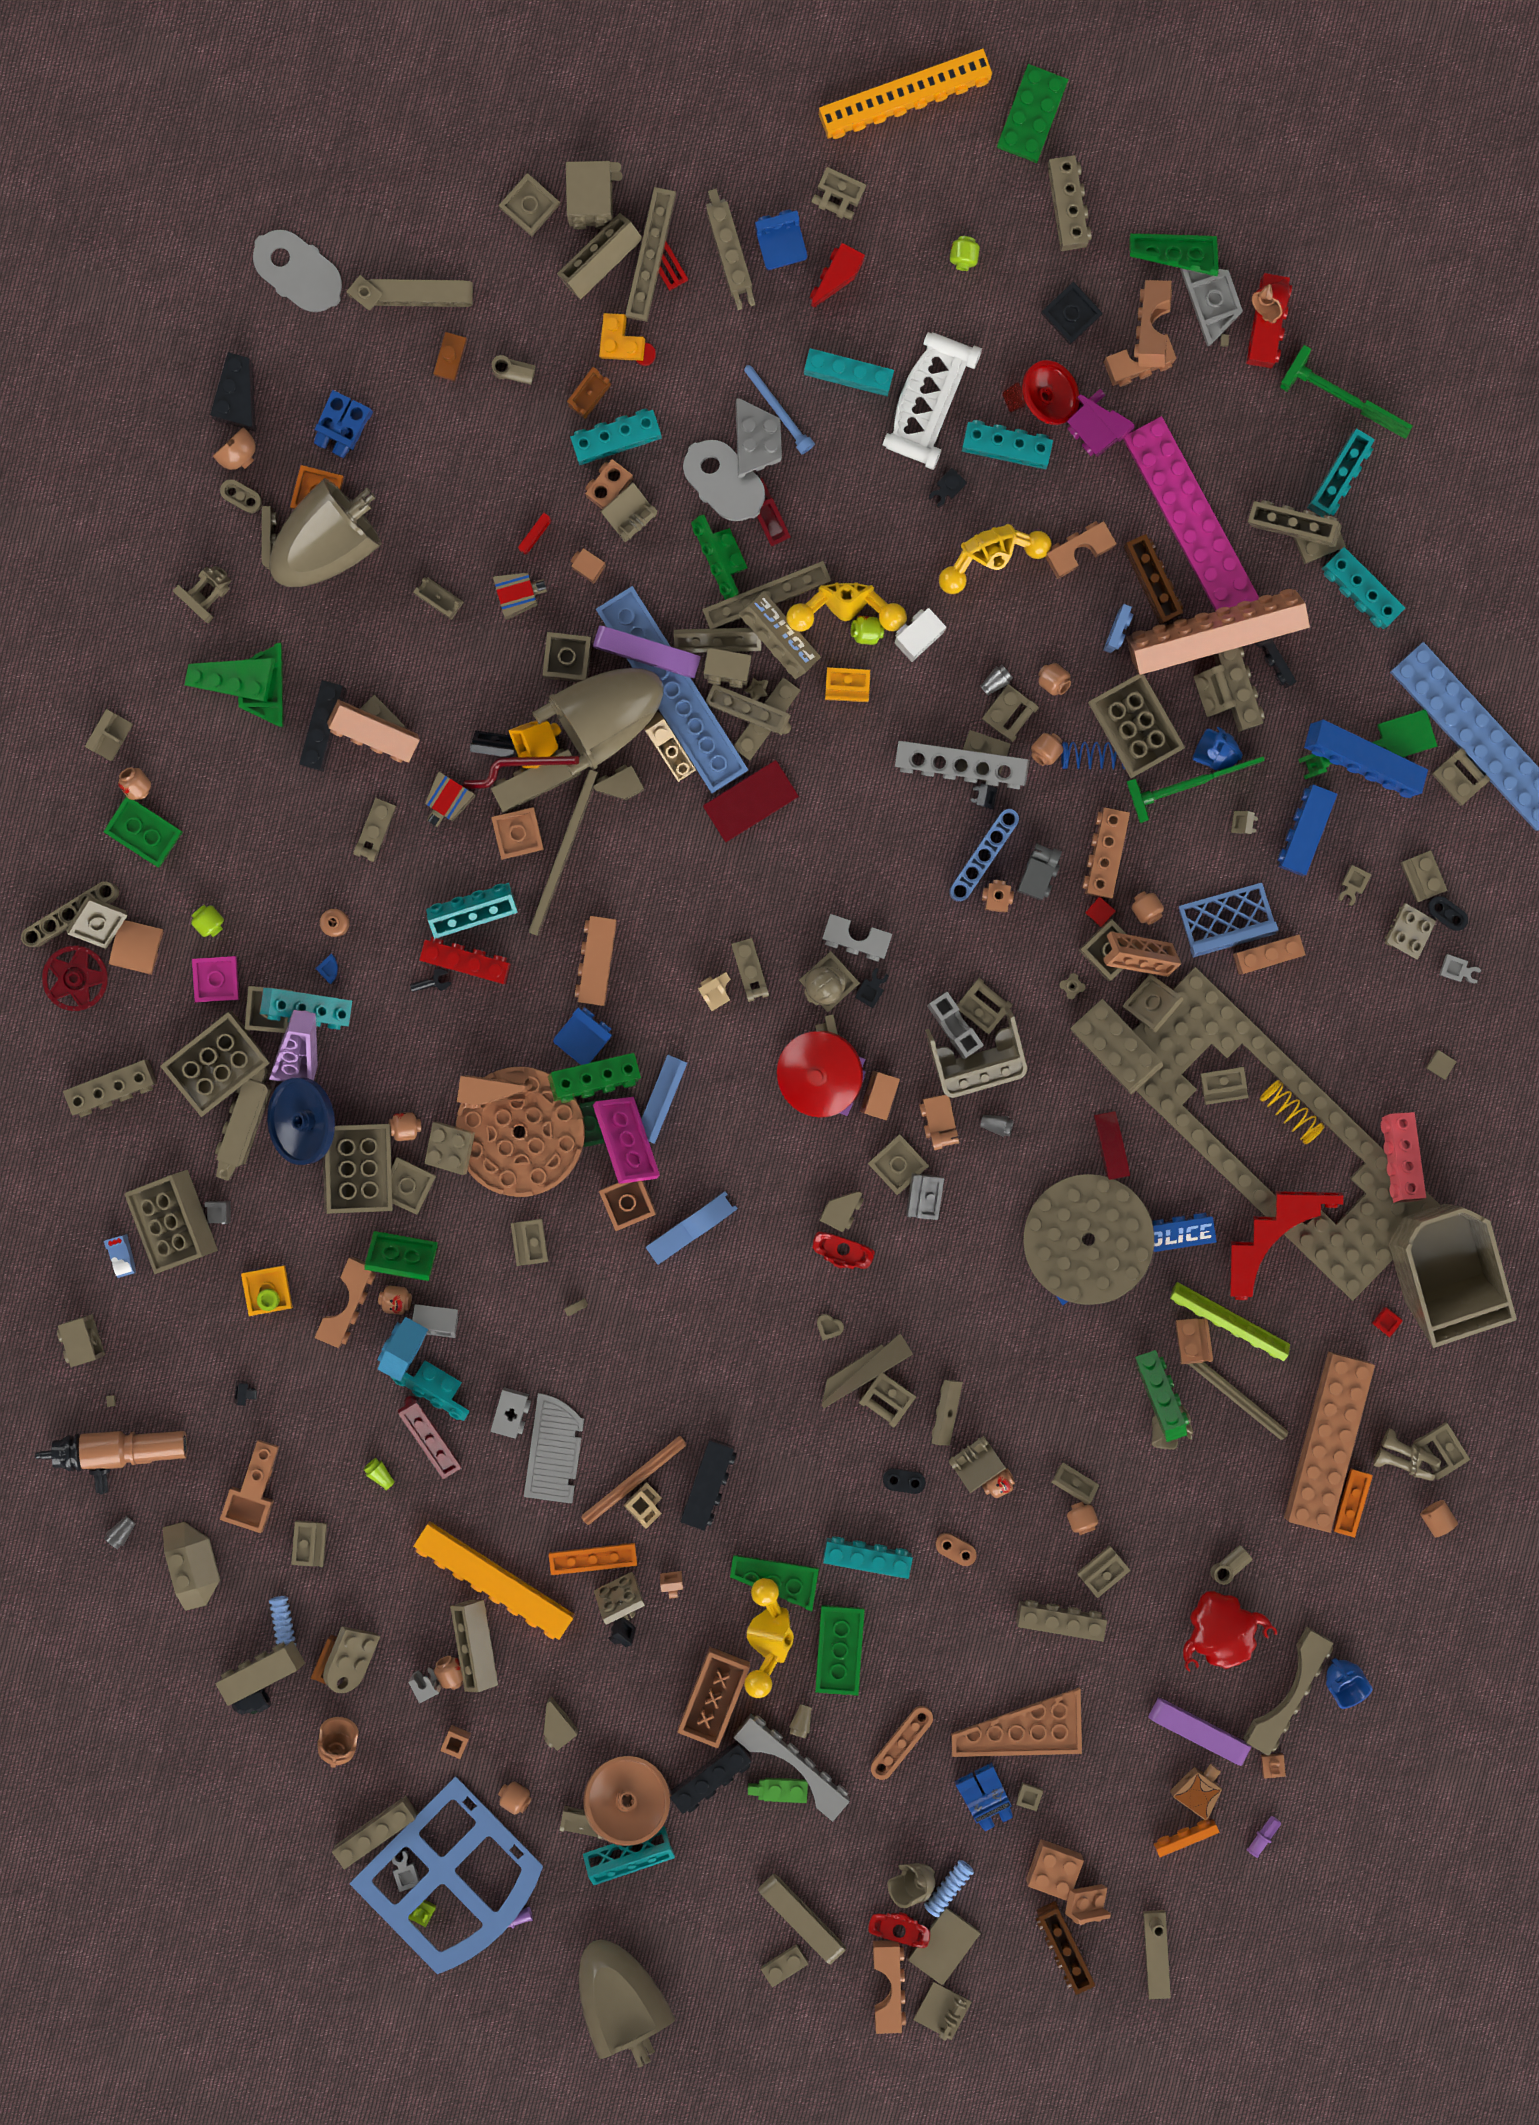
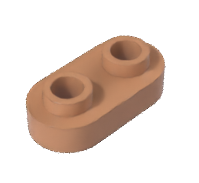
[935,1533,976,1566]

